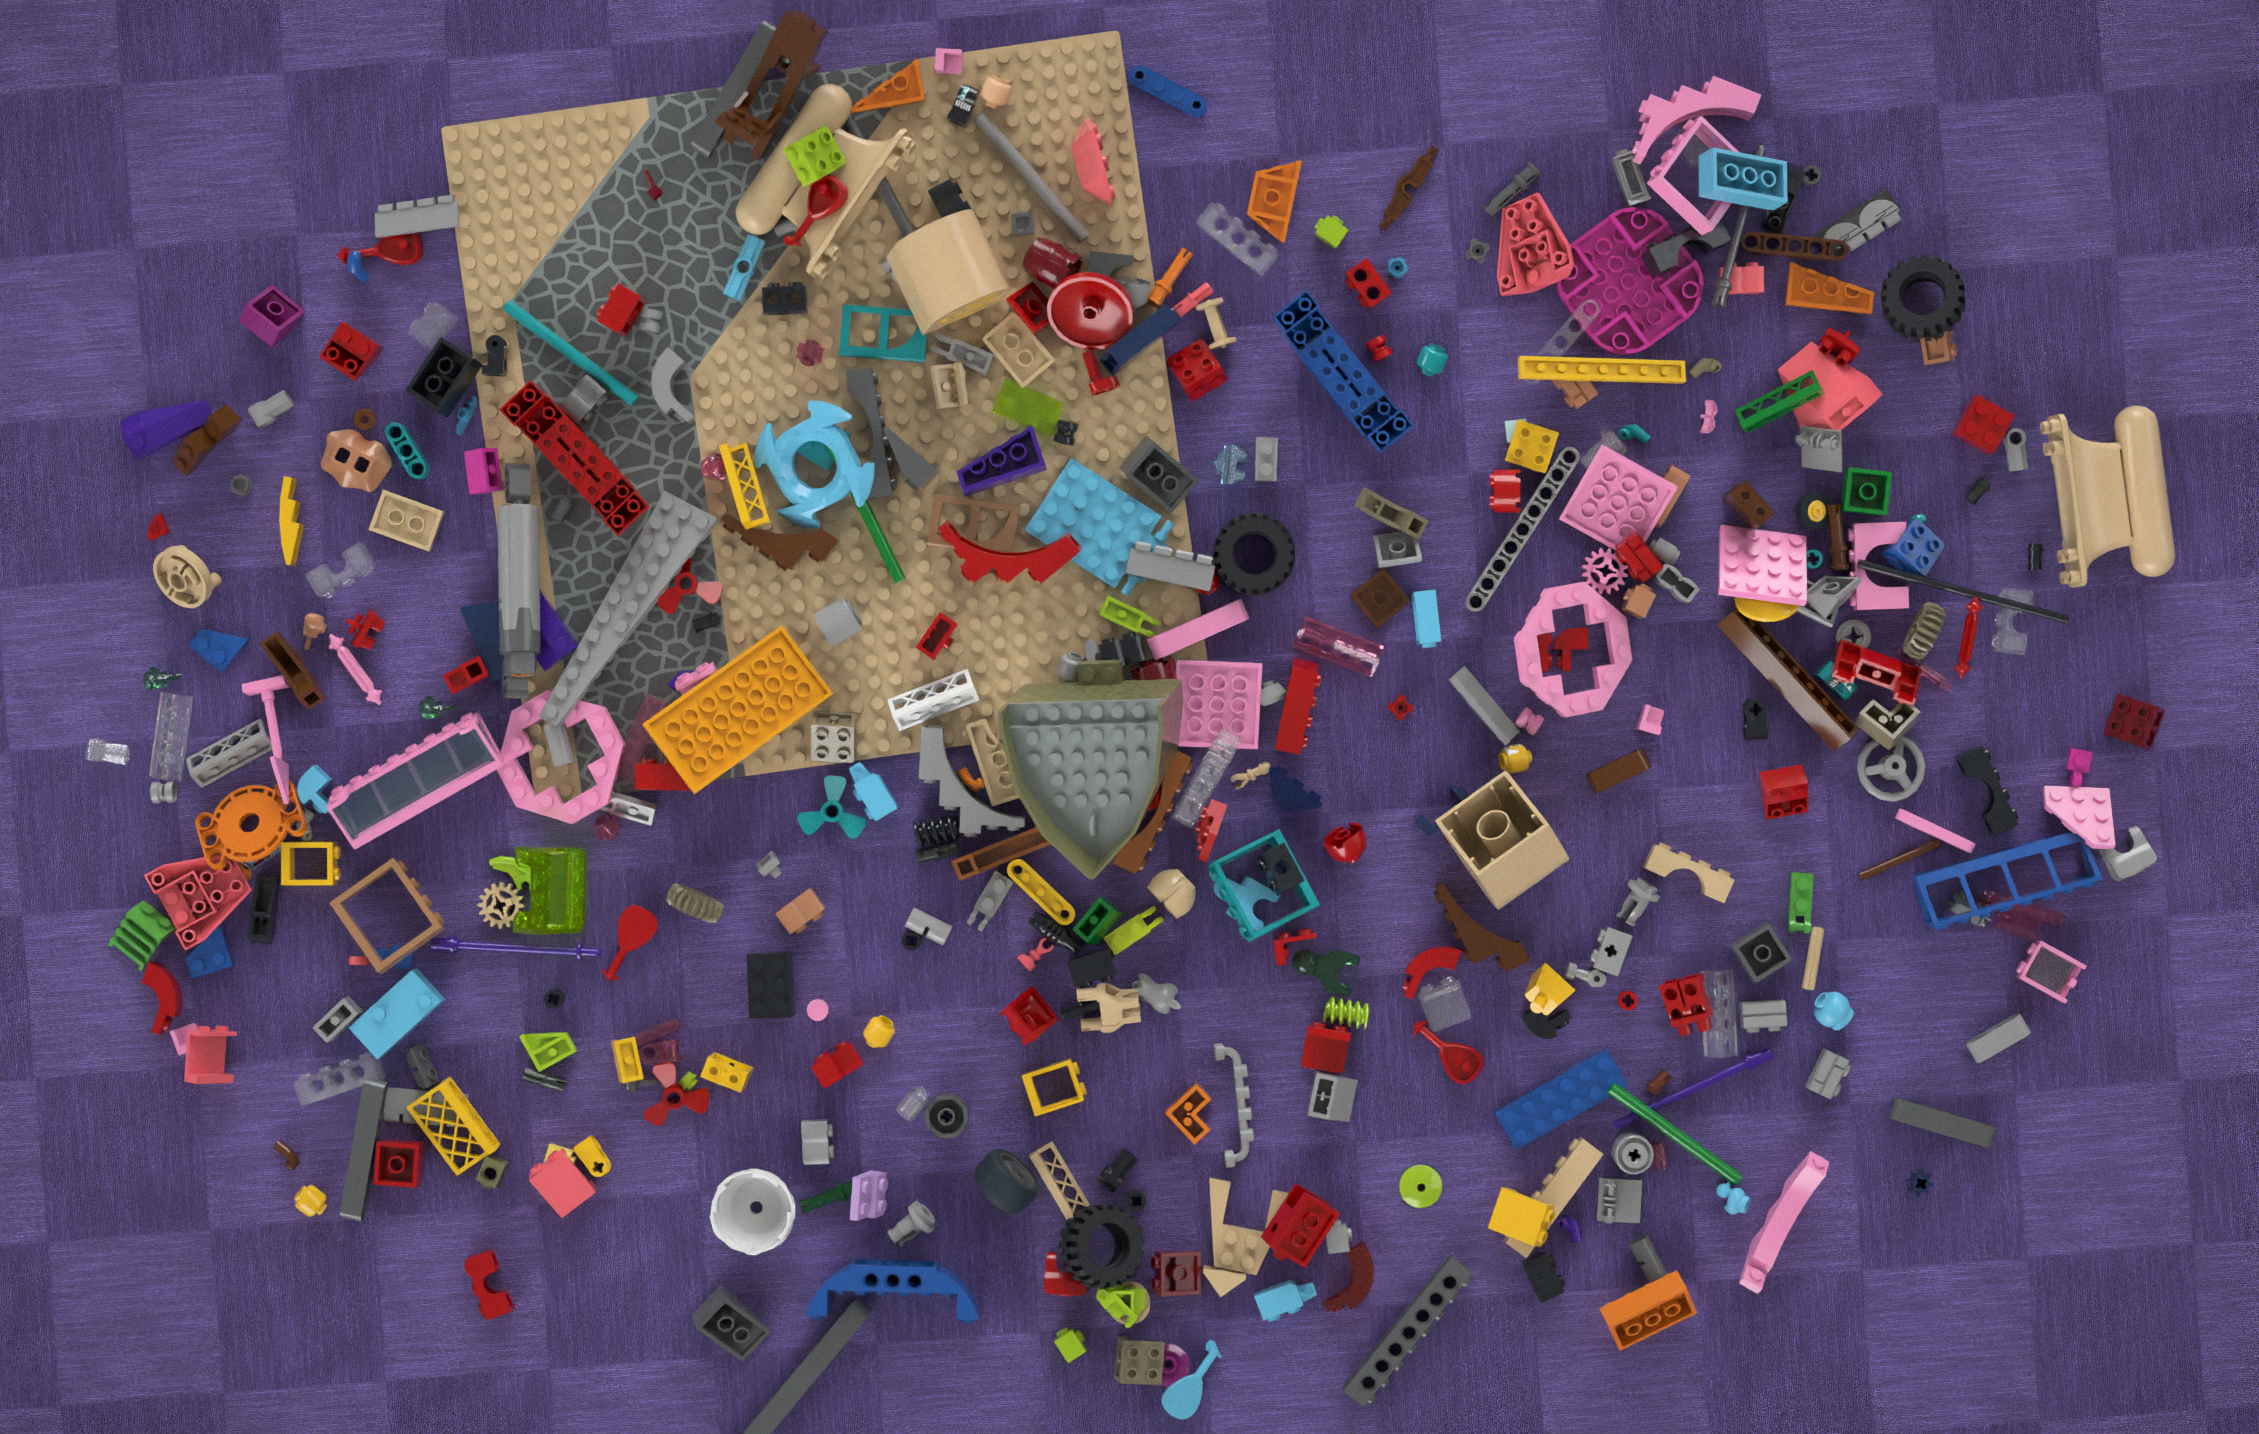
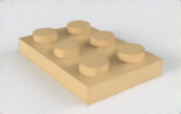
[981,311,1056,389]
[369,490,445,552]

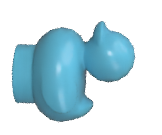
[1716,1182,1751,1215]

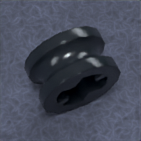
[902,931,922,950]
[544,989,565,1009]

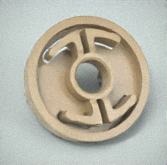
[153,545,222,608]

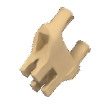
[1076,983,1141,1033]

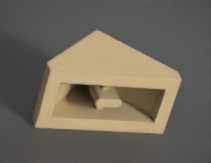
[1203,1265,1246,1297]

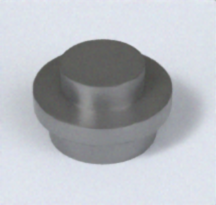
[230,474,252,496]

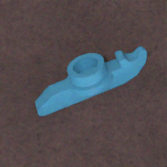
[456,396,478,436]

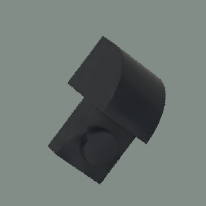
[1520,1009,1572,1039]

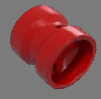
[1365,334,1393,363]

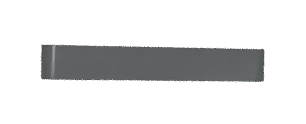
[690,20,777,158]
[340,1077,388,1222]

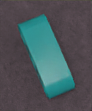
[385,422,431,480]

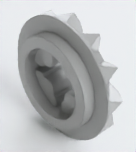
[1836,620,1871,648]

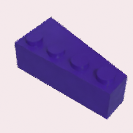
[957,425,1047,497]

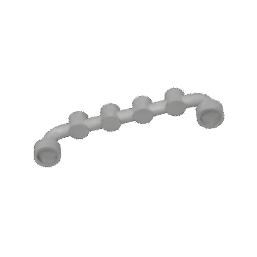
[1214,1043,1254,1168]

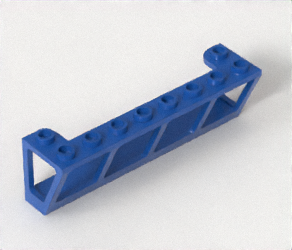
[1912,830,2102,930]

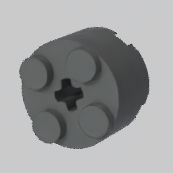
[925,1093,969,1138]

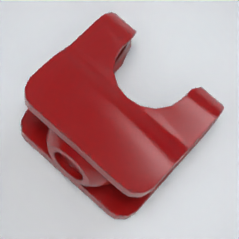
[1044,1252,1088,1297]

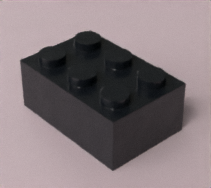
[405,337,483,418]
[746,951,795,1019]

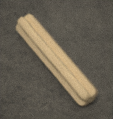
[1802,927,1824,990]

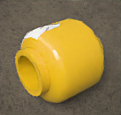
[1498,744,1532,774]

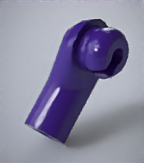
[1557,1215,1582,1242]

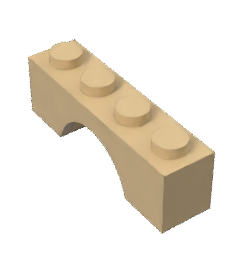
[1643,842,1735,903]

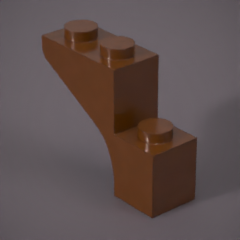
[172,404,242,477]
[260,631,326,710]

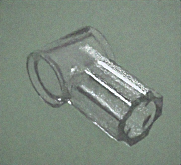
[84,738,130,765]

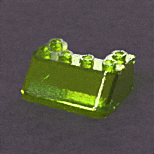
[513,846,587,935]

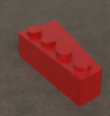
[1275,658,1321,755]

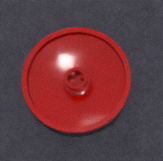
[1047,272,1134,350]

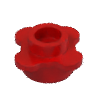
[1388,695,1413,720]

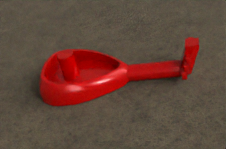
[783,174,848,247]
[337,232,423,266]
[601,905,658,982]
[1413,1020,1484,1085]

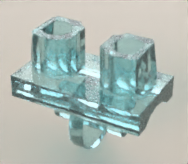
[1211,445,1247,485]

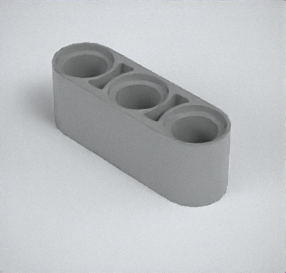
[1966,1013,2031,1063]

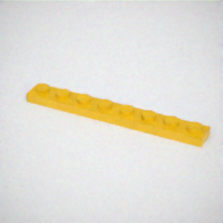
[1518,356,1686,384]

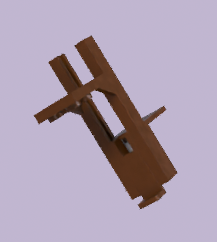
[715,9,828,160]

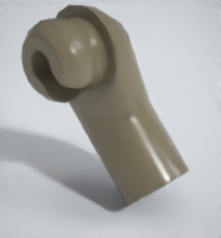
[1689,358,1722,379]

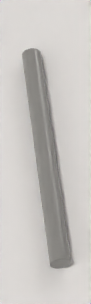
[975,113,1090,243]

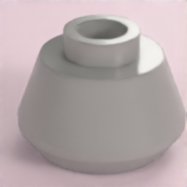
[1260,680,1287,706]

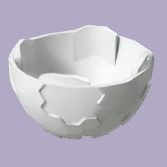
[709,1169,796,1255]

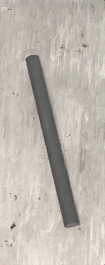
[843,116,915,237]

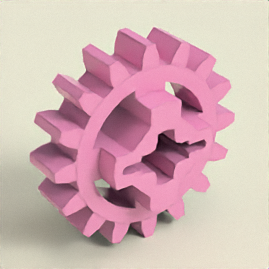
[1581,548,1628,594]

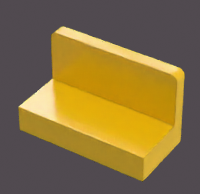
[611,1037,644,1084]

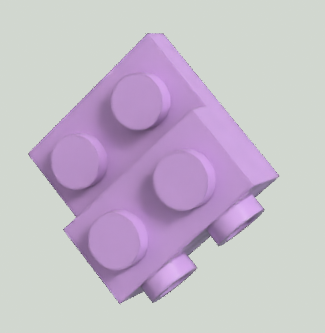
[850,1170,888,1221]

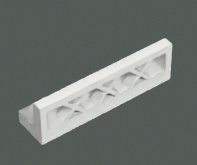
[888,669,979,731]

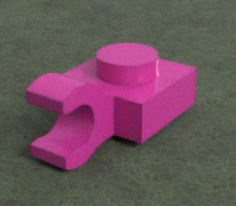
[2065,748,2093,787]

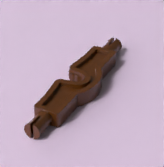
[1378,145,1439,232]

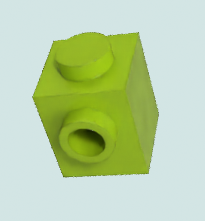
[1314,215,1349,250]
[1054,1326,1087,1363]

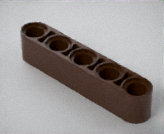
[1740,232,1848,262]

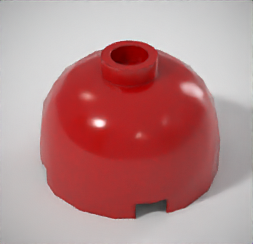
[1323,823,1367,863]

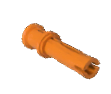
[1147,248,1193,309]

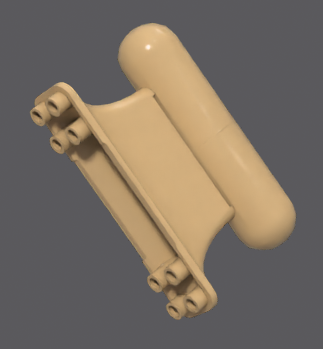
[736,84,916,280]
[2040,405,2175,588]

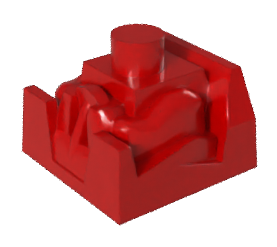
[999,986,1059,1046]

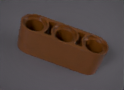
[1586,748,1652,794]

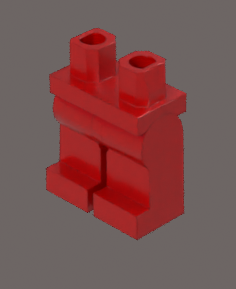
[1658,972,1714,1036]

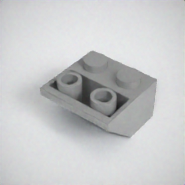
[1307,1071,1358,1122]

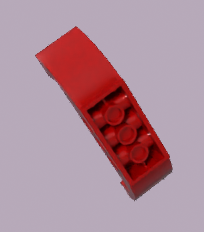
[499,380,650,536]

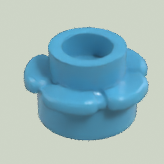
[1387,257,1408,279]

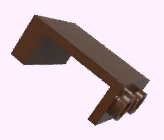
[1722,480,1775,529]

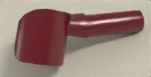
[643,170,662,201]

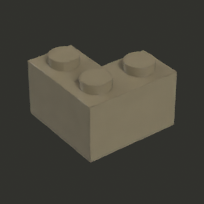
[1855,699,1921,751]

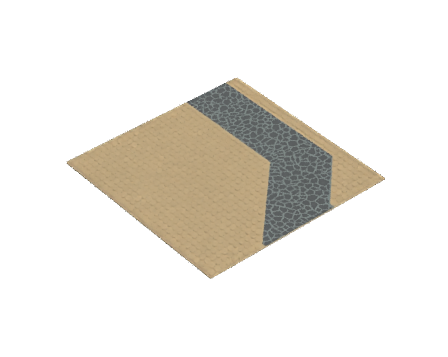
[441,31,1208,802]

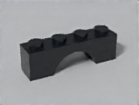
[1641,219,1731,278]
[1955,746,2019,836]

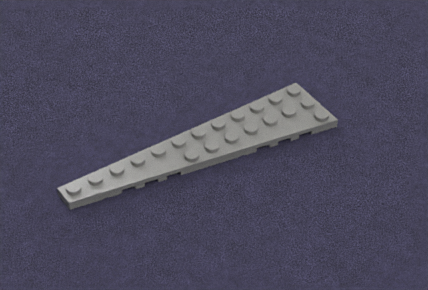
[539,491,720,727]

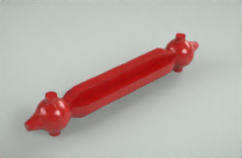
[1954,597,1983,679]

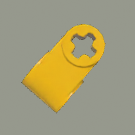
[573,1135,611,1177]

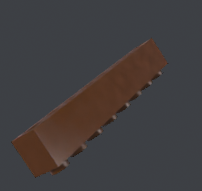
[1717,607,1859,751]

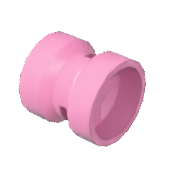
[1515,707,1544,736]

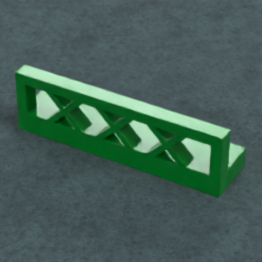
[1735,370,1825,434]

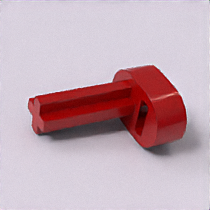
[1082,350,1120,396]

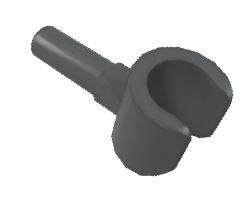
[626,1079,657,1092]

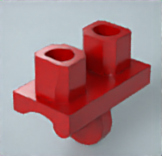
[1818,327,1861,367]
[346,609,385,650]

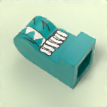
[1815,661,1857,701]

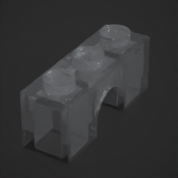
[305,542,377,599]
[1992,588,2034,656]

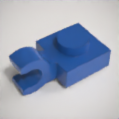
[375,944,414,970]

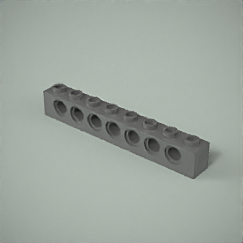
[1343,1254,1472,1407]

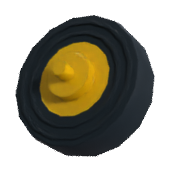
[1795,492,1831,530]

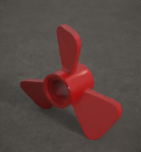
[656,557,723,614]
[644,1062,710,1126]

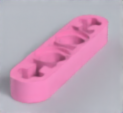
[1895,808,1975,854]

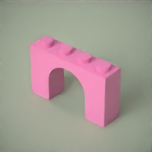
[1847,522,1909,611]

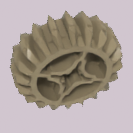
[1903,602,1946,660]
[666,883,724,923]

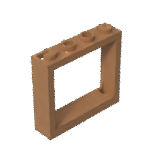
[330,858,445,974]

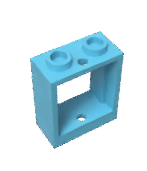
[1411,590,1441,648]

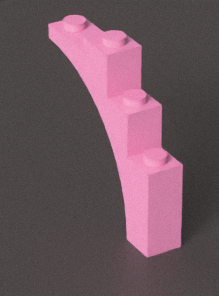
[1631,76,1761,164]

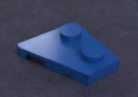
[189,629,249,672]
[185,926,234,979]

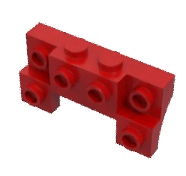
[1832,639,1921,706]

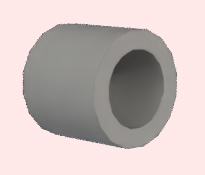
[814,597,863,647]
[1611,1132,1654,1174]

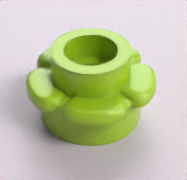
[678,1071,697,1090]

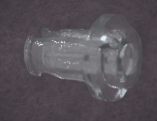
[1579,428,1629,469]

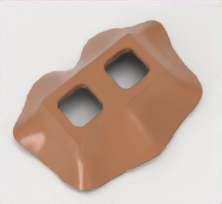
[321,429,392,492]

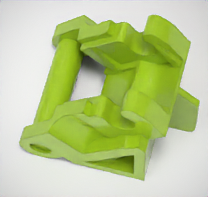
[1096,1285,1145,1328]

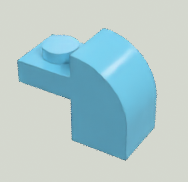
[297,765,336,814]

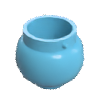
[1814,991,1854,1030]

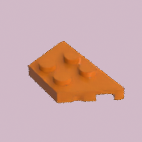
[1247,160,1302,243]

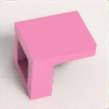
[935,48,963,75]
[1636,704,1664,735]
[170,1023,197,1055]

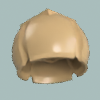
[1147,869,1196,919]

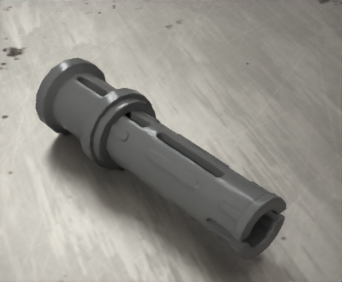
[1483,162,1542,218]

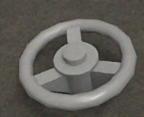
[1857,736,1926,802]

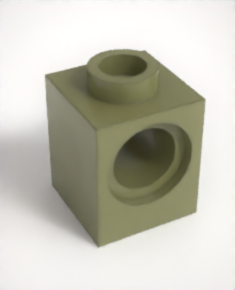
[476,1154,509,1189]

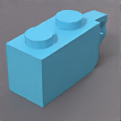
[849,762,899,821]
[1254,1280,1317,1322]

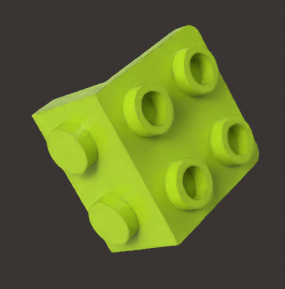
[782,126,846,187]

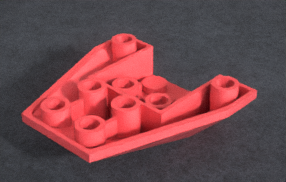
[1071,118,1116,205]
[1497,192,1574,296]
[1777,342,1883,431]
[144,855,252,951]

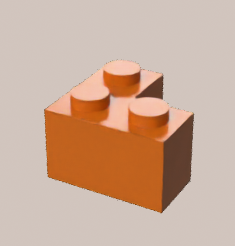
[1165,1081,1211,1145]

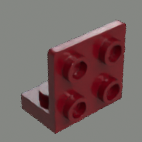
[2103,694,2165,751]

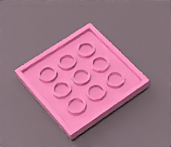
[1559,445,1678,551]
[1718,525,1807,606]
[1175,659,1262,749]

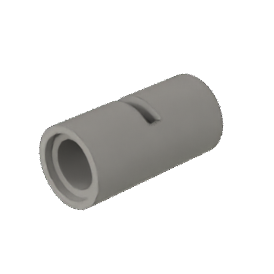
[543,722,575,767]
[905,907,953,945]

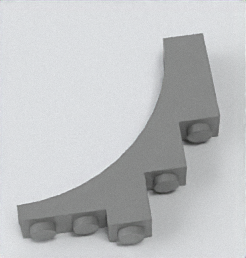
[919,725,1025,837]

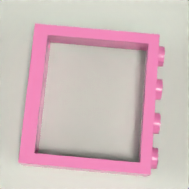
[1647,116,1739,235]

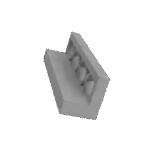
[1448,666,1520,746]
[186,718,272,788]

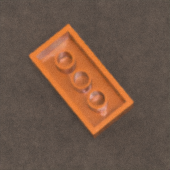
[1599,1270,1697,1351]

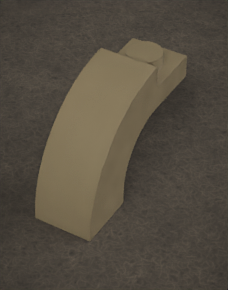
[1354,487,1428,540]

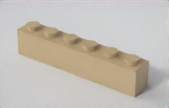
[1504,1136,1604,1258]

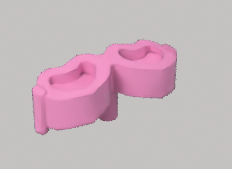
[1700,400,1718,434]

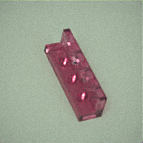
[1292,616,1384,677]

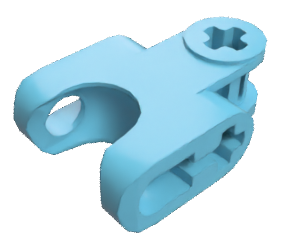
[1213,875,1281,930]

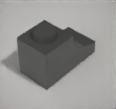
[1088,251,1134,277]

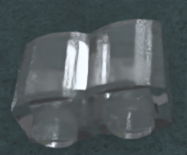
[895,1086,930,1122]

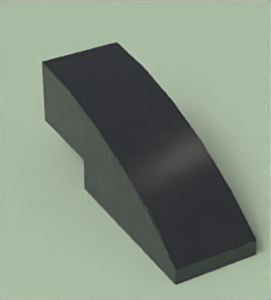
[247,874,279,944]

